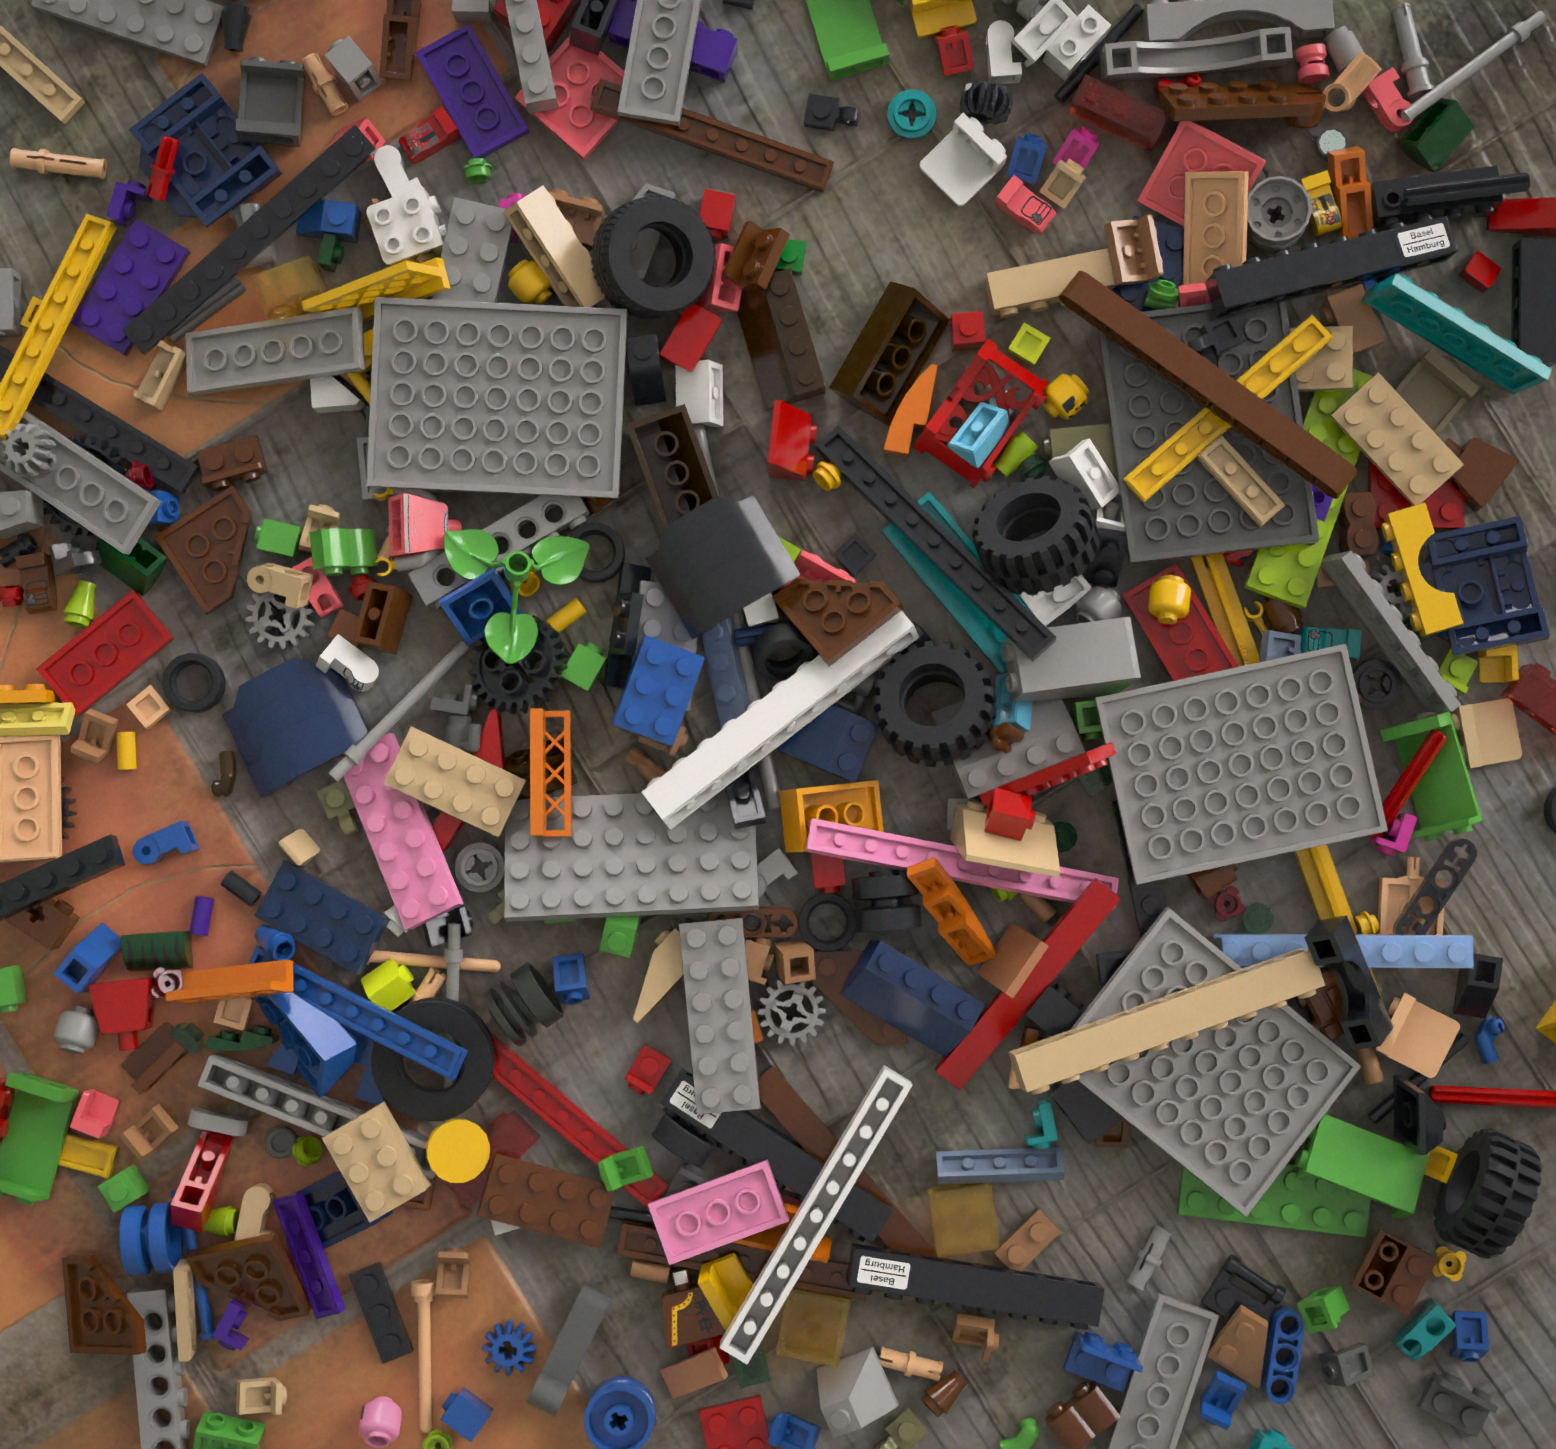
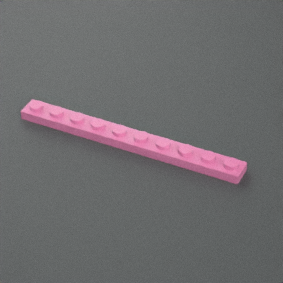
[805,818,1119,911]

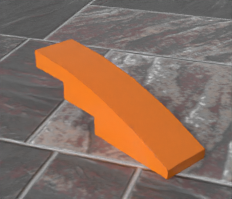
[907,857,996,967]

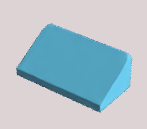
[948,402,1010,468]
[992,672,1033,732]

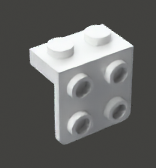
[919,113,1007,207]
[366,187,447,265]

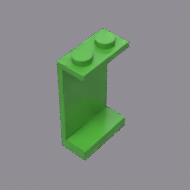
[805,0,890,82]
[1380,712,1482,842]
[0,1072,79,1205]
[1295,1114,1429,1220]

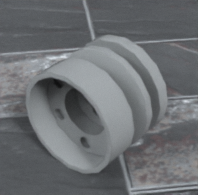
[1247,176,1312,252]

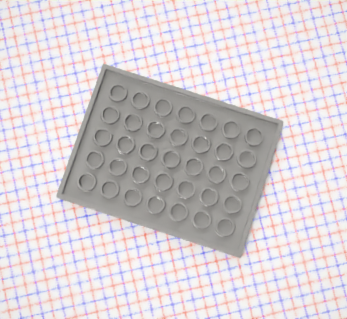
[366,297,628,499]
[1094,644,1388,885]
[1071,907,1361,1217]

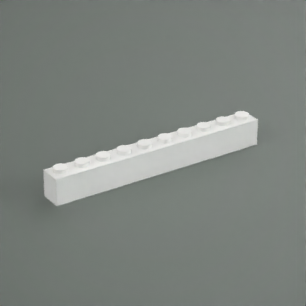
[642,611,919,830]
[719,1065,913,1364]

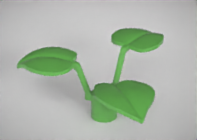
[444,529,590,664]

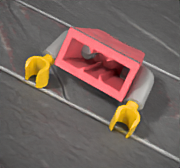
[373,488,462,576]

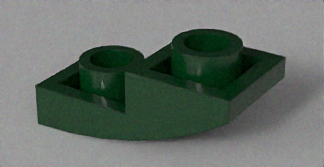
[206,1025,280,1051]

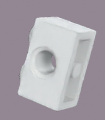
[1043,4,1111,81]

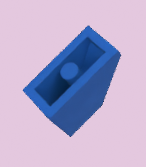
[296,200,362,243]

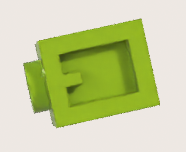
[1437,648,1479,696]

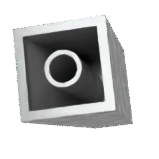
[1001,617,1141,702]

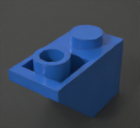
[53,923,122,994]

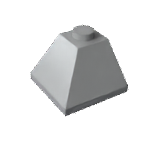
[816,1347,899,1438]

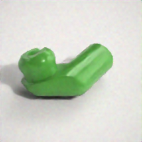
[999,1418,1040,1449]

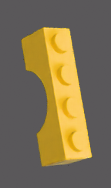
[1381,503,1463,637]

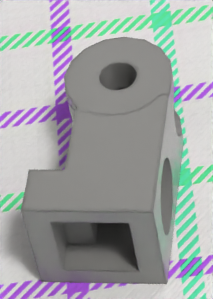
[757,847,798,897]

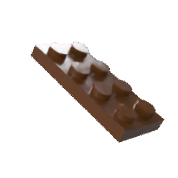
[476,1153,616,1248]

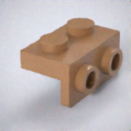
[547,189,605,248]
[1104,214,1164,286]

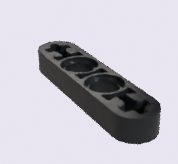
[1393,838,1477,935]

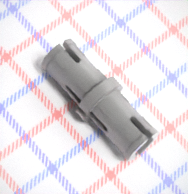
[1126,1225,1173,1291]

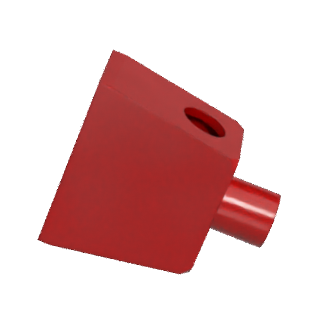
[89,977,155,1051]

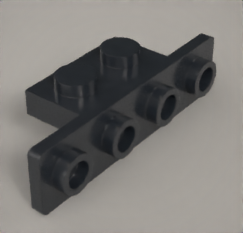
[604,563,652,689]

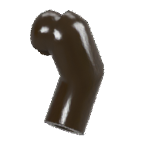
[211,750,237,797]

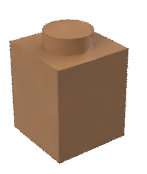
[774,939,816,984]

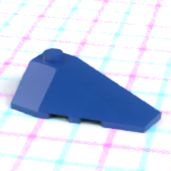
[254,993,357,1098]

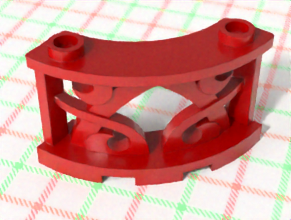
[913,339,1049,488]

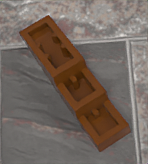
[379,0,422,81]

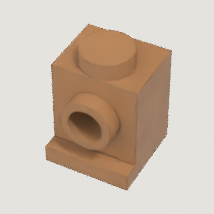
[745,937,775,985]

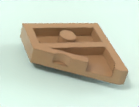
[1206,1305,1268,1388]

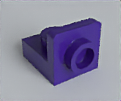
[106,180,153,227]
[213,1299,249,1350]

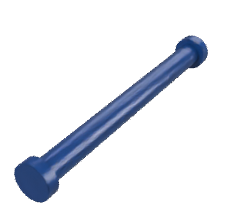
[171,1189,215,1341]

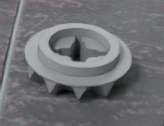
[455,842,505,892]

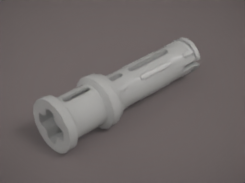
[1391,3,1435,100]

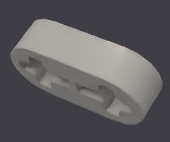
[187,1108,249,1136]

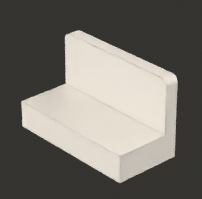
[1011,0,1077,67]
[675,360,724,427]
[1049,438,1119,510]

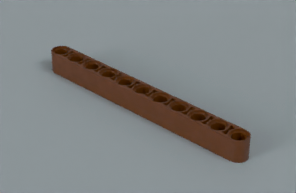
[1059,271,1357,499]

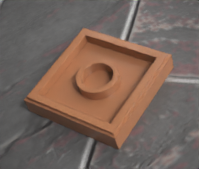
[976,922,1048,999]

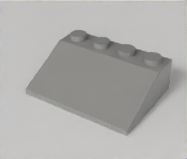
[931,688,1085,799]

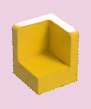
[1477,645,1519,683]

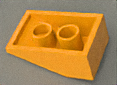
[779,780,884,853]

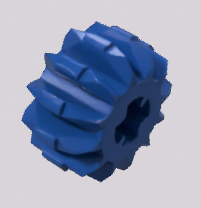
[482,1319,537,1376]

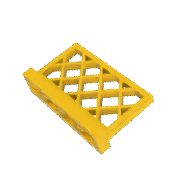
[302,257,451,322]

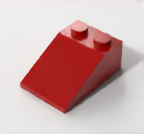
[768,400,817,481]

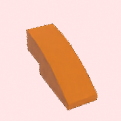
[1327,146,1373,239]
[883,364,938,459]

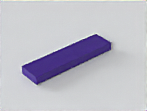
[272,1191,346,1319]

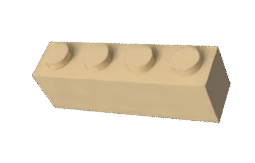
[503,185,605,307]
[984,248,1116,318]

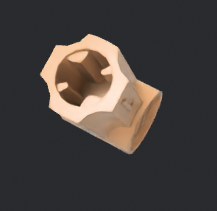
[1322,51,1382,112]

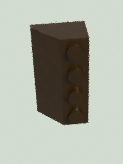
[737,268,826,411]
[829,281,950,425]
[626,404,718,528]

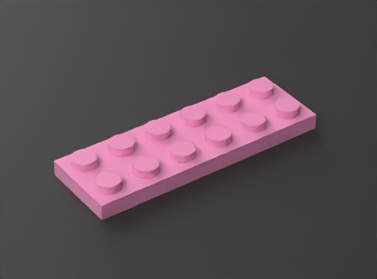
[336,733,463,930]

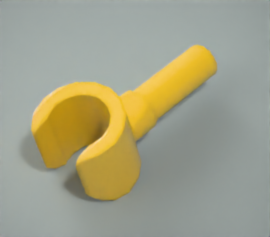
[1243,601,1268,634]

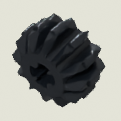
[960,81,1013,125]

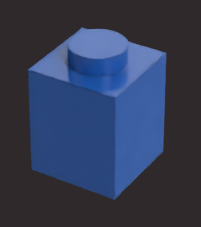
[440,1387,493,1442]

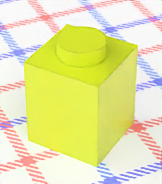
[360,958,416,1011]

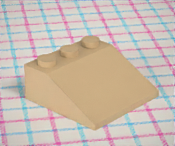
[950,800,1060,877]

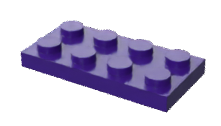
[415,23,530,158]
[71,218,191,357]

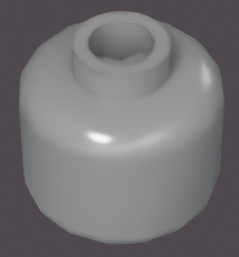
[1075,586,1122,623]
[54,1006,99,1054]

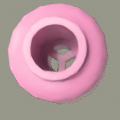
[358,1396,402,1448]

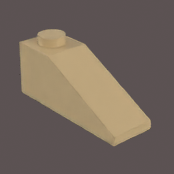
[633,927,684,1023]

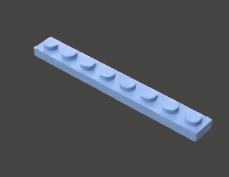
[1214,934,1473,968]

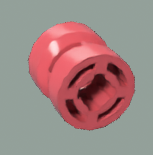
[1295,43,1330,84]

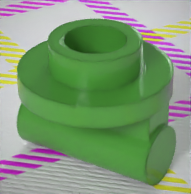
[1144,280,1179,310]

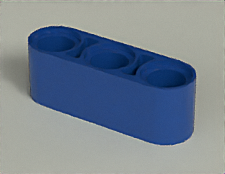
[1261,1306,1304,1404]

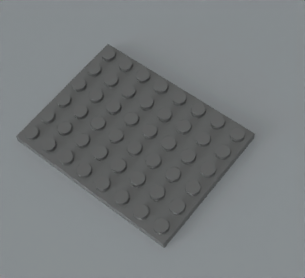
[1097,301,1319,565]

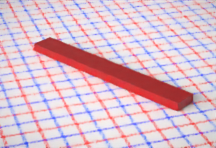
[935,878,1121,1090]
[459,1032,669,1210]

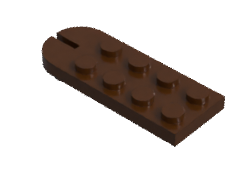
[1158,80,1326,128]

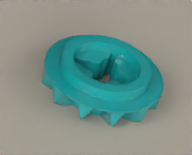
[887,89,937,140]

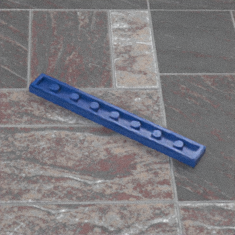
[249,946,468,1080]

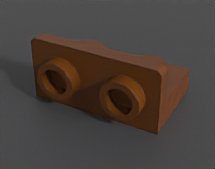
[723,221,790,291]
[196,435,268,491]

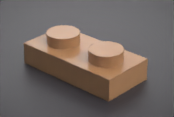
[993,1208,1061,1271]

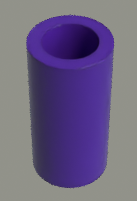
[189,896,214,936]

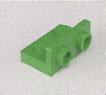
[193,1411,266,1449]

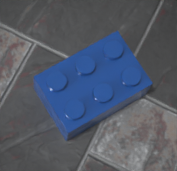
[610,635,705,746]

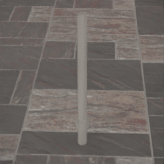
[1401,11,1546,122]
[328,641,469,782]
[443,923,463,1089]

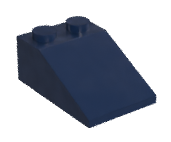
[775,705,879,783]
[293,1170,394,1249]

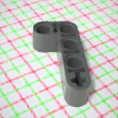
[526,1284,612,1417]

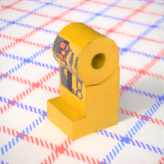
[1298,170,1342,237]

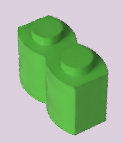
[310,528,378,576]

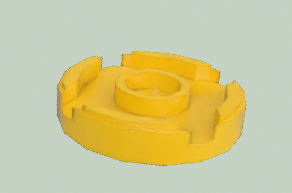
[425,1118,490,1183]

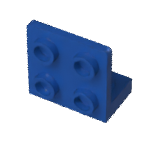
[1063,1330,1143,1392]

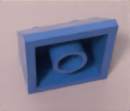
[438,568,522,646]

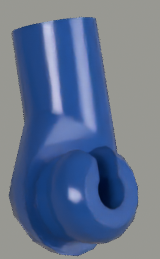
[1474,1017,1505,1064]

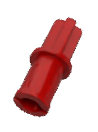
[145,136,179,201]

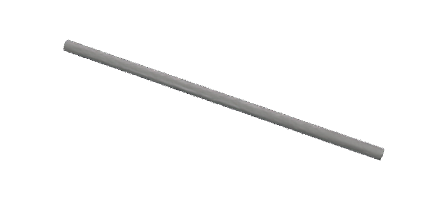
[693,424,781,810]

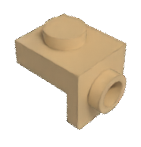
[1039,159,1086,209]
[298,504,340,553]
[236,1377,287,1415]

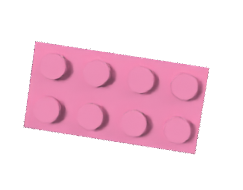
[648,1159,790,1265]

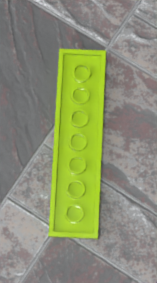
[1244,369,1373,610]

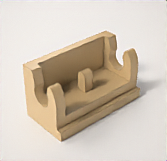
[132,340,186,412]

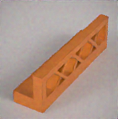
[530,708,572,837]
[166,960,293,1004]

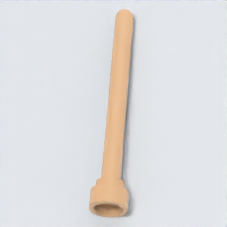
[366,950,501,973]
[411,1279,436,1433]

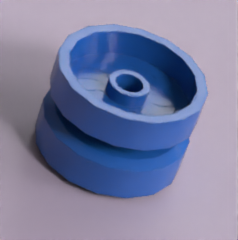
[119,1201,183,1277]
[584,1376,656,1449]

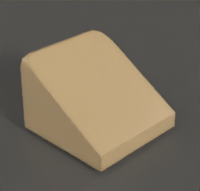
[278,829,321,866]

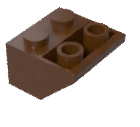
[1350,1228,1437,1316]

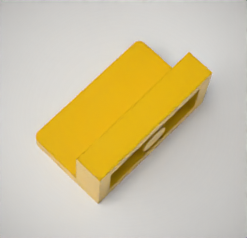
[909,0,977,38]
[698,1253,753,1331]

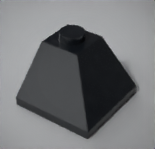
[1393,1075,1446,1155]

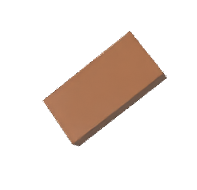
[659,1347,728,1399]

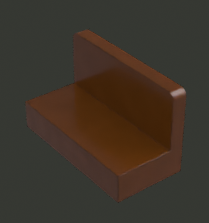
[122,1022,193,1095]

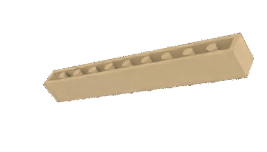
[1008,947,1325,1095]

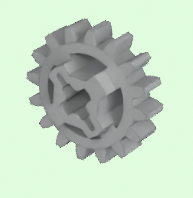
[245,592,316,650]
[758,979,826,1046]

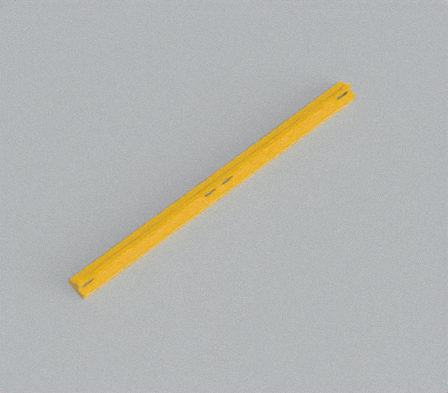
[1189,554,1383,1001]

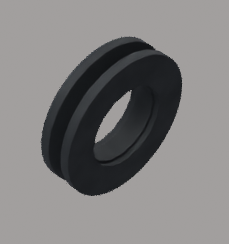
[371,997,496,1121]

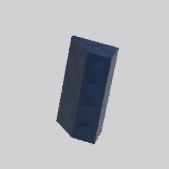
[840,939,985,1057]

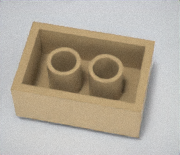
[322,1102,431,1223]

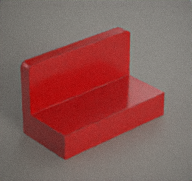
[659,303,722,372]

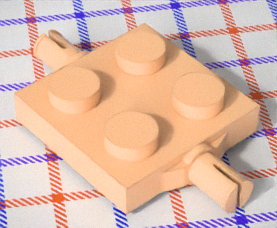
[1377,857,1445,935]

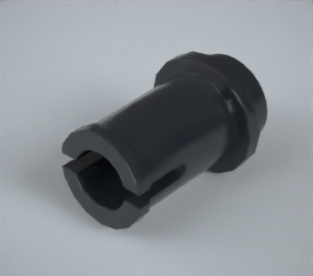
[0,533,38,568]

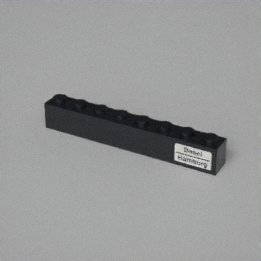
[1205,215,1458,318]
[660,1068,893,1243]
[846,1243,1105,1330]

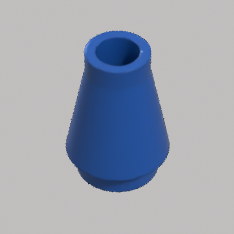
[255,925,296,961]

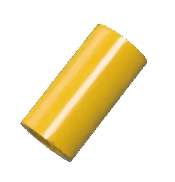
[546,598,587,633]
[116,732,137,770]

